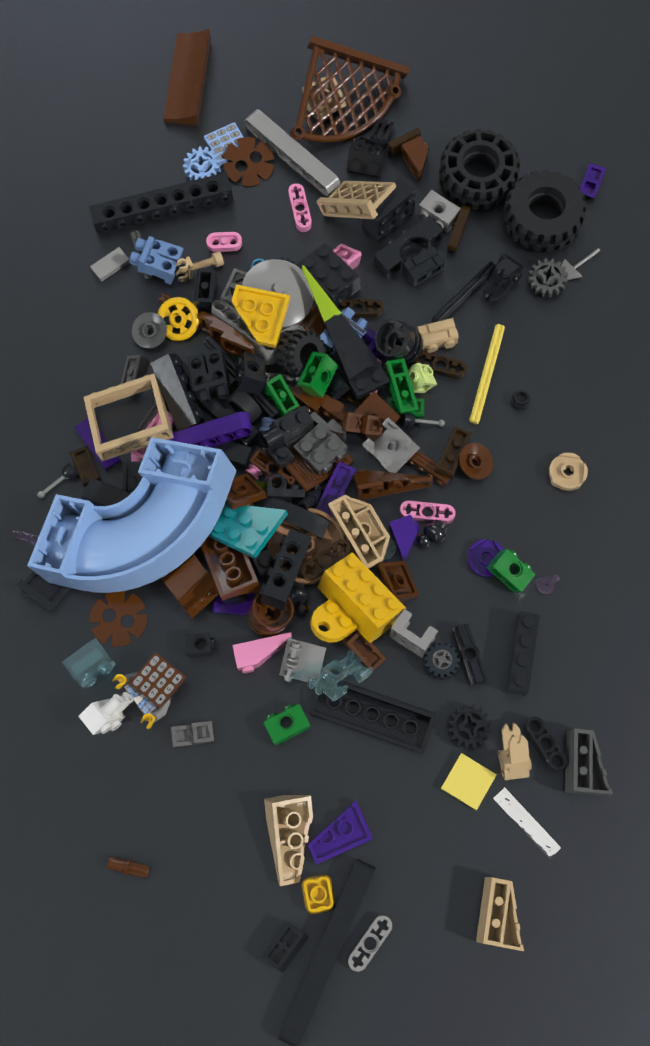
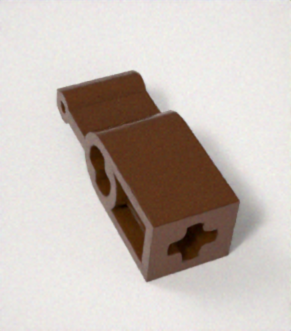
[249,448,296,486]

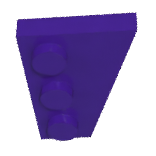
[308,801,373,865]

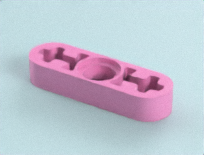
[288,184,312,232]
[400,501,455,524]

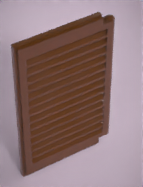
[285,453,354,492]

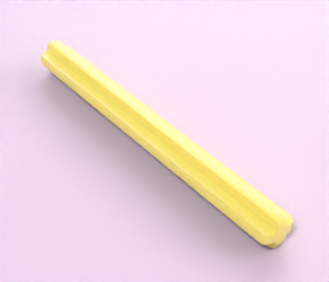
[469,324,505,424]

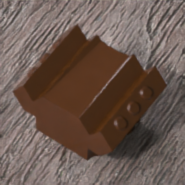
[160,554,219,618]

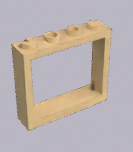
[84,373,174,461]

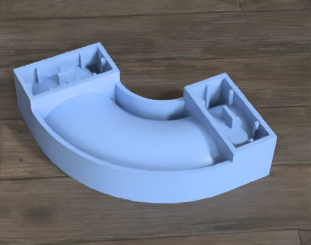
[27,437,237,593]

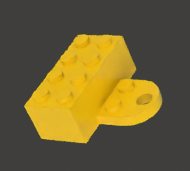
[310,552,406,643]

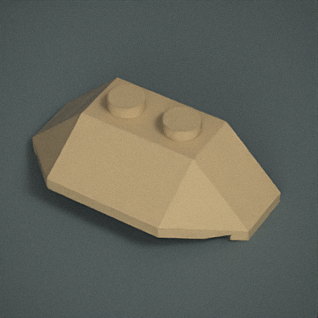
[328,495,390,569]

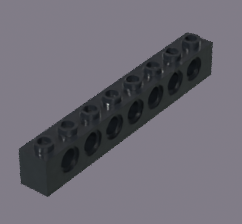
[89,172,233,233]

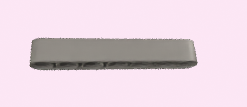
[244,109,340,196]

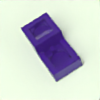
[579,163,606,199]

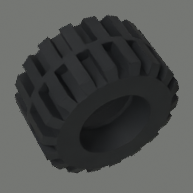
[276,330,326,377]

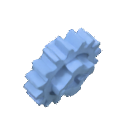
[183,146,221,181]

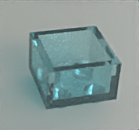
[62,638,116,688]

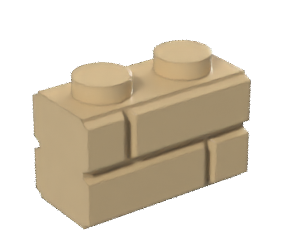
[417,318,459,353]

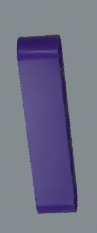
[169,412,252,447]

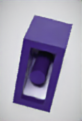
[388,515,419,561]

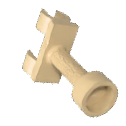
[176,251,224,282]

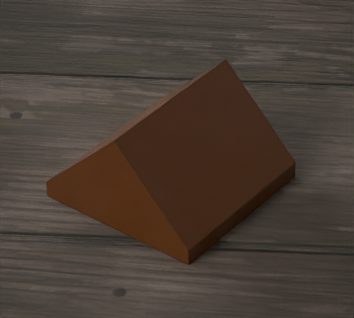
[377,561,419,603]

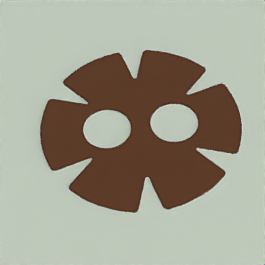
[223,137,274,186]
[89,591,147,647]

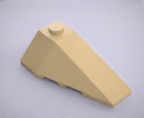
[264,795,313,886]

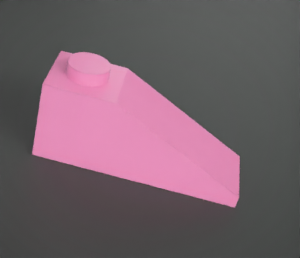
[233,632,292,673]

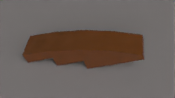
[198,311,254,358]
[341,630,386,672]

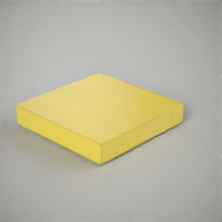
[441,753,497,810]

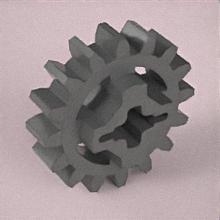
[528,258,568,297]

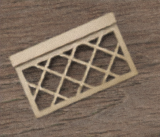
[316,181,396,219]

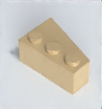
[476,877,524,951]

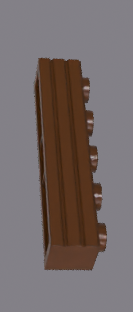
[407,451,450,487]

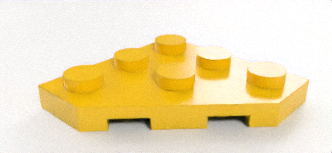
[231,284,291,348]

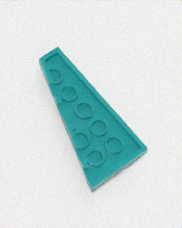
[208,503,288,559]

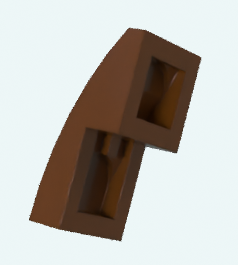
[342,411,385,436]

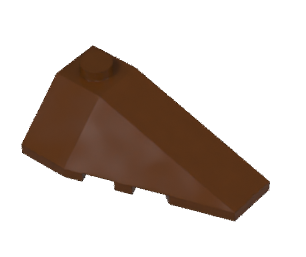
[353,470,433,501]

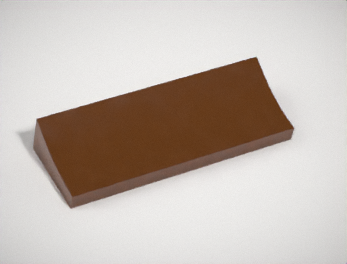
[163,29,211,125]
[201,537,261,601]

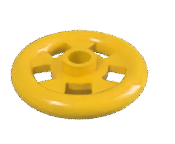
[157,297,199,341]

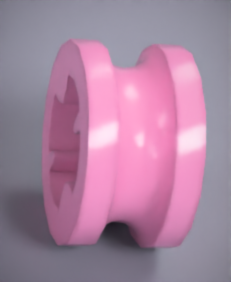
[244,463,263,481]

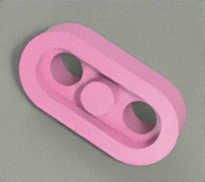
[206,232,242,252]

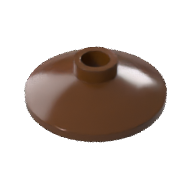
[459,443,493,480]

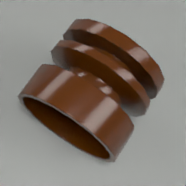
[247,594,294,637]

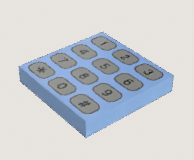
[204,122,243,165]

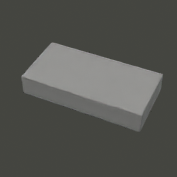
[90,247,130,282]

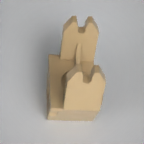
[497,722,532,780]

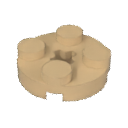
[549,453,588,491]

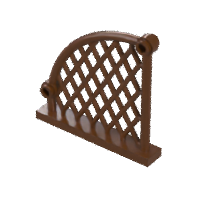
[290,35,410,142]

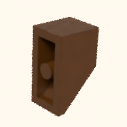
[401,136,429,181]

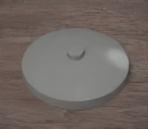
[242,259,314,330]

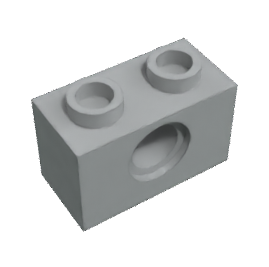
[418,190,461,233]

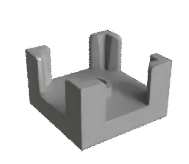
[362,417,420,473]
[389,609,438,658]

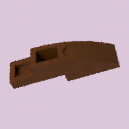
[289,387,351,433]

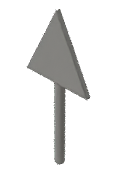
[561,248,600,280]

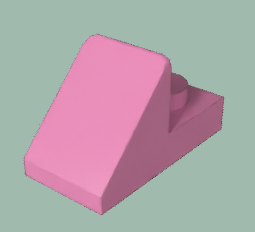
[333,244,362,269]

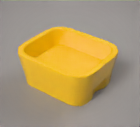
[302,875,336,914]

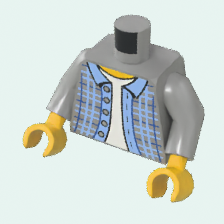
[112,672,172,729]

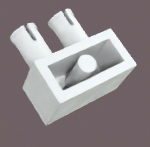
[79,692,133,735]

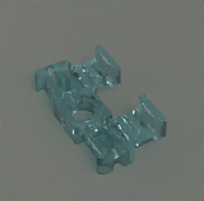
[308,650,373,701]

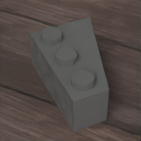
[565,728,613,796]

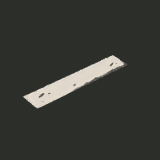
[493,787,561,859]

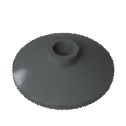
[132,312,167,349]

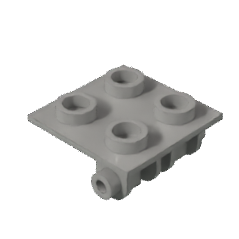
[279,638,327,685]

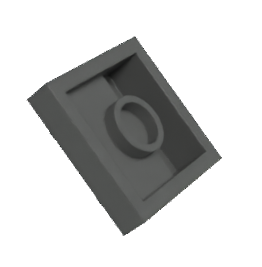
[293,422,347,475]

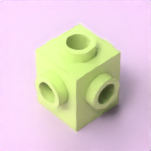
[408,363,437,393]

